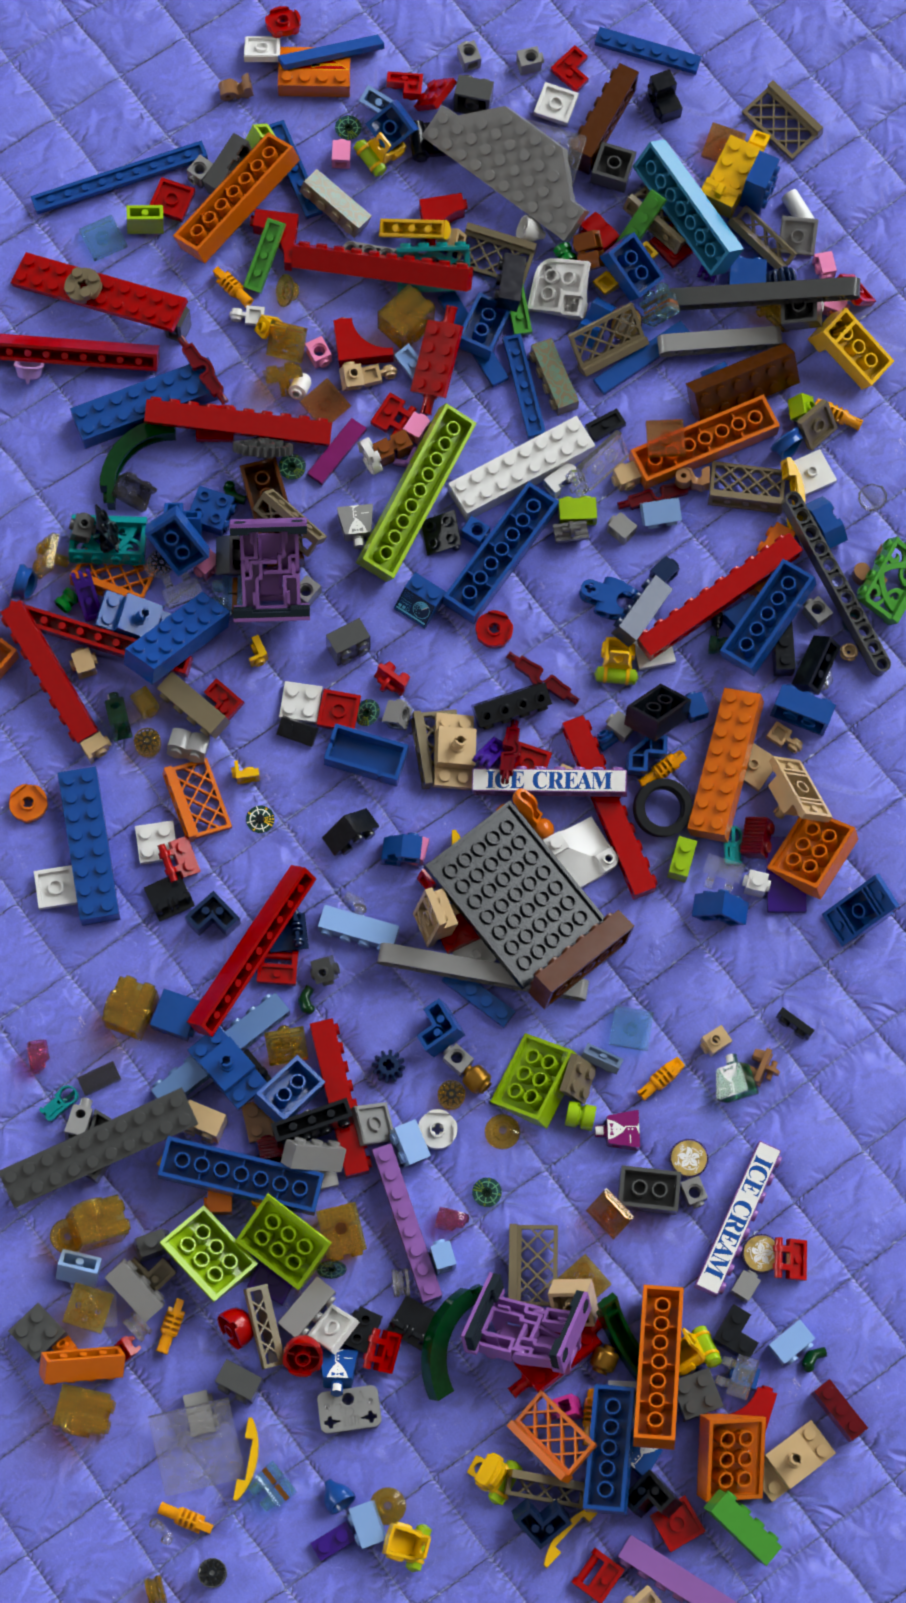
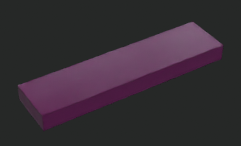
[307,418,367,485]

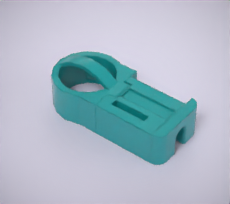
[724,826,743,866]
[39,1085,79,1122]

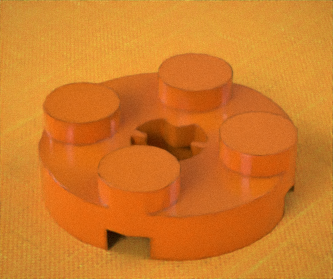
[9,784,48,823]

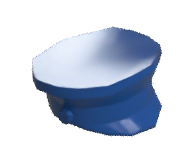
[770,427,803,461]
[10,564,38,600]

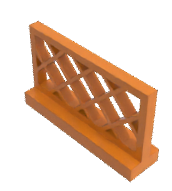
[70,548,157,598]
[162,757,232,842]
[507,1390,597,1484]

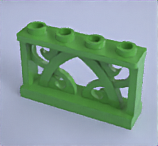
[856,537,906,625]

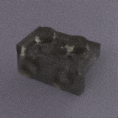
[112,472,157,512]

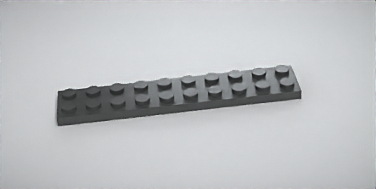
[0,1087,199,1208]

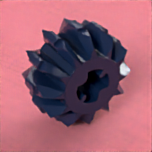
[766,267,797,282]
[372,1050,405,1084]

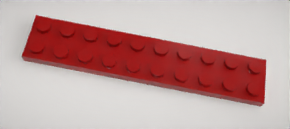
[10,252,188,333]

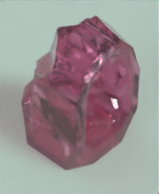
[27,1039,50,1074]
[435,1207,469,1231]

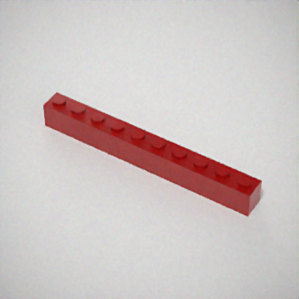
[291,241,473,292]
[0,334,160,371]
[144,396,332,446]
[637,532,803,661]
[9,600,193,678]
[561,715,658,900]
[187,865,316,1037]

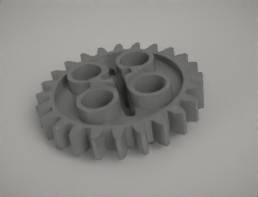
[233,438,293,459]

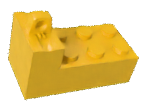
[701,135,763,219]
[807,307,894,390]

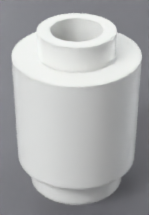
[288,373,311,400]

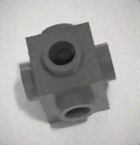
[69,512,96,544]
[310,955,340,986]

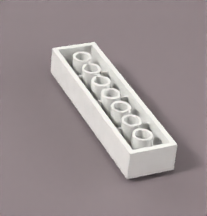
[448,416,596,522]

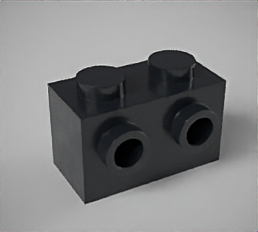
[344,1306,383,1355]

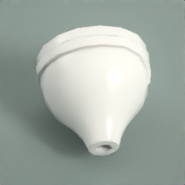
[516,215,546,242]

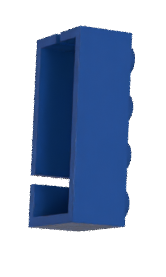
[324,723,409,787]

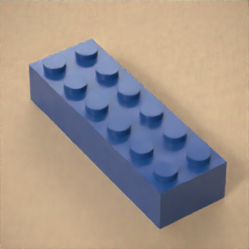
[720,559,817,676]
[124,592,231,685]
[583,1384,637,1516]

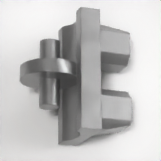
[553,520,589,544]

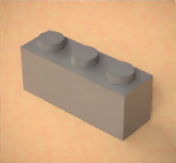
[281,1137,347,1172]
[105,1258,165,1323]
[278,1276,336,1337]

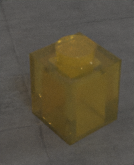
[130,685,159,719]

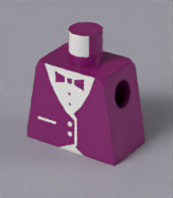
[595,1110,640,1151]

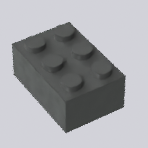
[616,1165,681,1215]

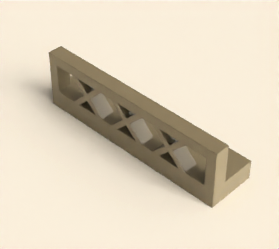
[727,206,798,269]
[253,489,327,557]
[244,1284,283,1370]
[504,1469,585,1509]

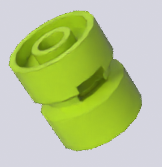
[564,1101,597,1132]

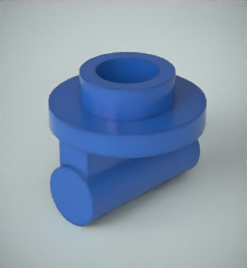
[596,729,618,752]

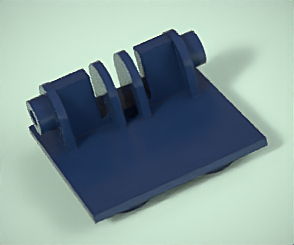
[270,909,309,953]

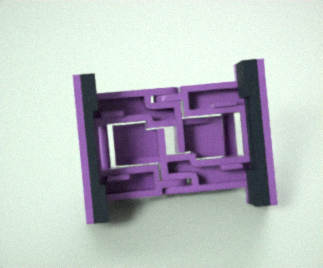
[229,517,310,622]
[461,1272,592,1375]

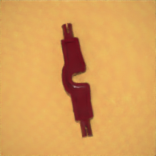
[177,335,229,405]
[617,483,692,510]
[506,651,580,705]
[500,719,521,784]

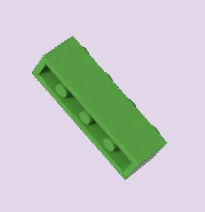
[703,1489,782,1566]

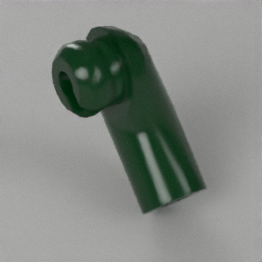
[223,481,246,505]
[298,985,315,1015]
[802,1347,827,1372]

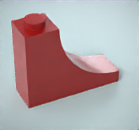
[419,193,468,246]
[250,209,299,271]
[333,317,394,368]
[706,1385,777,1433]

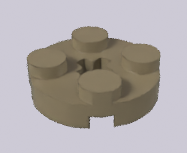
[64,267,102,304]

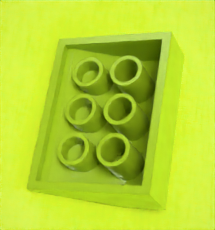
[490,1033,576,1129]
[235,1193,332,1290]
[159,1205,258,1303]

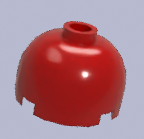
[217,1307,254,1350]
[283,1335,323,1377]

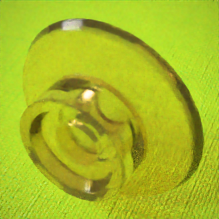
[276,274,299,307]
[485,1114,520,1149]
[50,1218,86,1252]
[370,1487,406,1525]

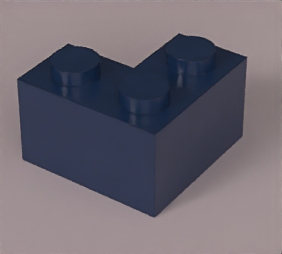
[185,891,241,937]
[512,1498,572,1550]

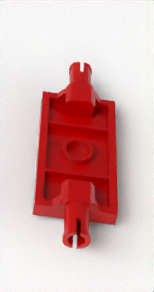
[410,305,464,416]
[508,1318,602,1399]

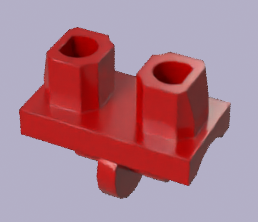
[374,661,410,696]

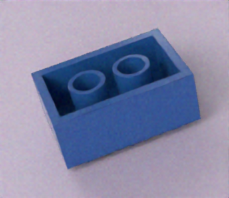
[739,151,781,214]
[599,232,665,301]
[459,292,511,361]
[145,505,210,577]
[770,684,836,736]
[253,1055,325,1122]

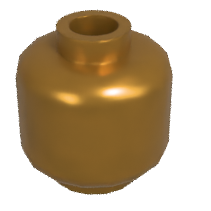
[462,1065,492,1094]
[590,1344,619,1376]

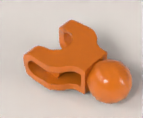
[496,788,554,840]

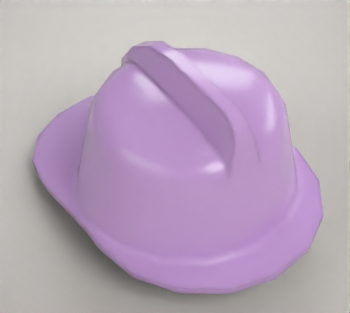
[14,361,45,384]

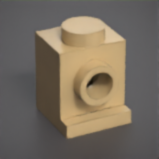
[80,732,112,764]

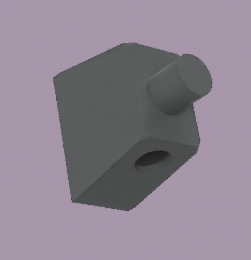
[133,1229,170,1263]

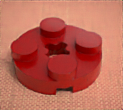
[265,6,301,38]
[475,610,513,648]

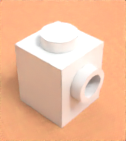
[742,869,771,898]

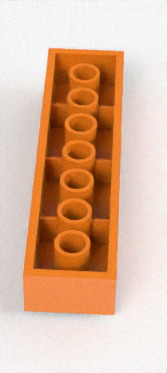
[173,132,300,263]
[629,394,780,490]
[687,687,764,843]
[633,1284,684,1450]

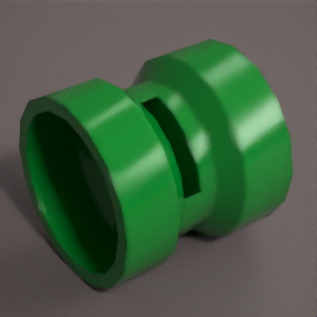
[553,242,577,260]
[54,587,79,614]

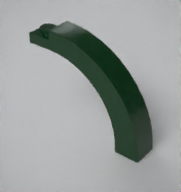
[99,423,176,510]
[421,1284,483,1401]
[596,1292,639,1381]

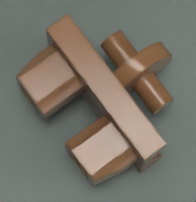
[745,1048,780,1087]

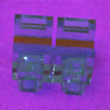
[639,282,680,327]
[212,575,243,614]
[248,1460,297,1512]

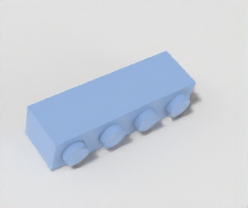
[318,905,399,951]

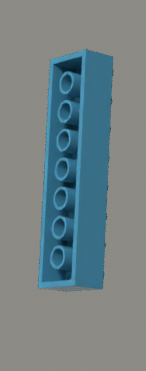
[632,139,744,276]

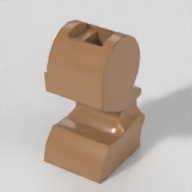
[218,73,254,101]
[675,466,710,492]
[852,562,888,599]

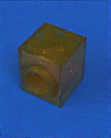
[378,284,435,349]
[102,975,159,1041]
[65,1194,131,1253]
[315,1202,367,1262]
[52,1383,116,1438]

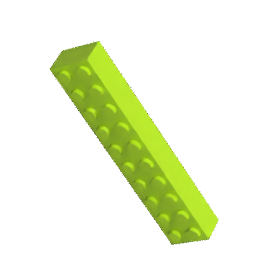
[355,403,477,582]

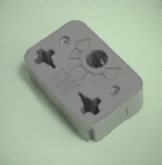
[317,1385,381,1435]

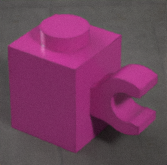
[544,1393,583,1423]

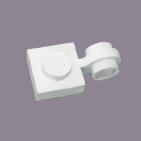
[229,305,265,326]

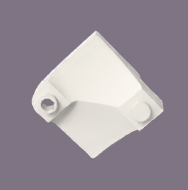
[527,258,591,321]
[543,816,618,888]

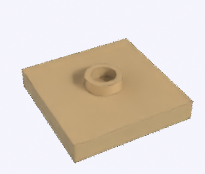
[744,743,773,792]

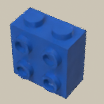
[728,256,767,285]
[189,485,237,536]
[150,988,200,1042]

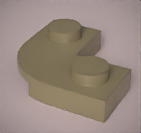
[131,1257,177,1291]

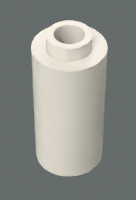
[781,189,815,219]

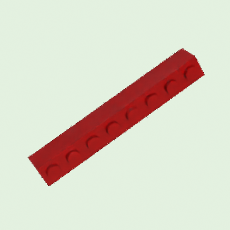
[1,600,100,744]
[310,1018,372,1179]

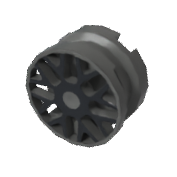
[198,1558,227,1588]

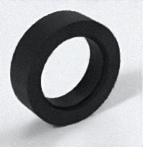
[633,778,693,837]

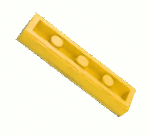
[379,218,451,239]

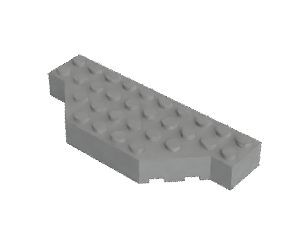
[422,105,589,242]

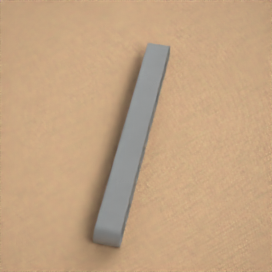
[377,943,589,1001]

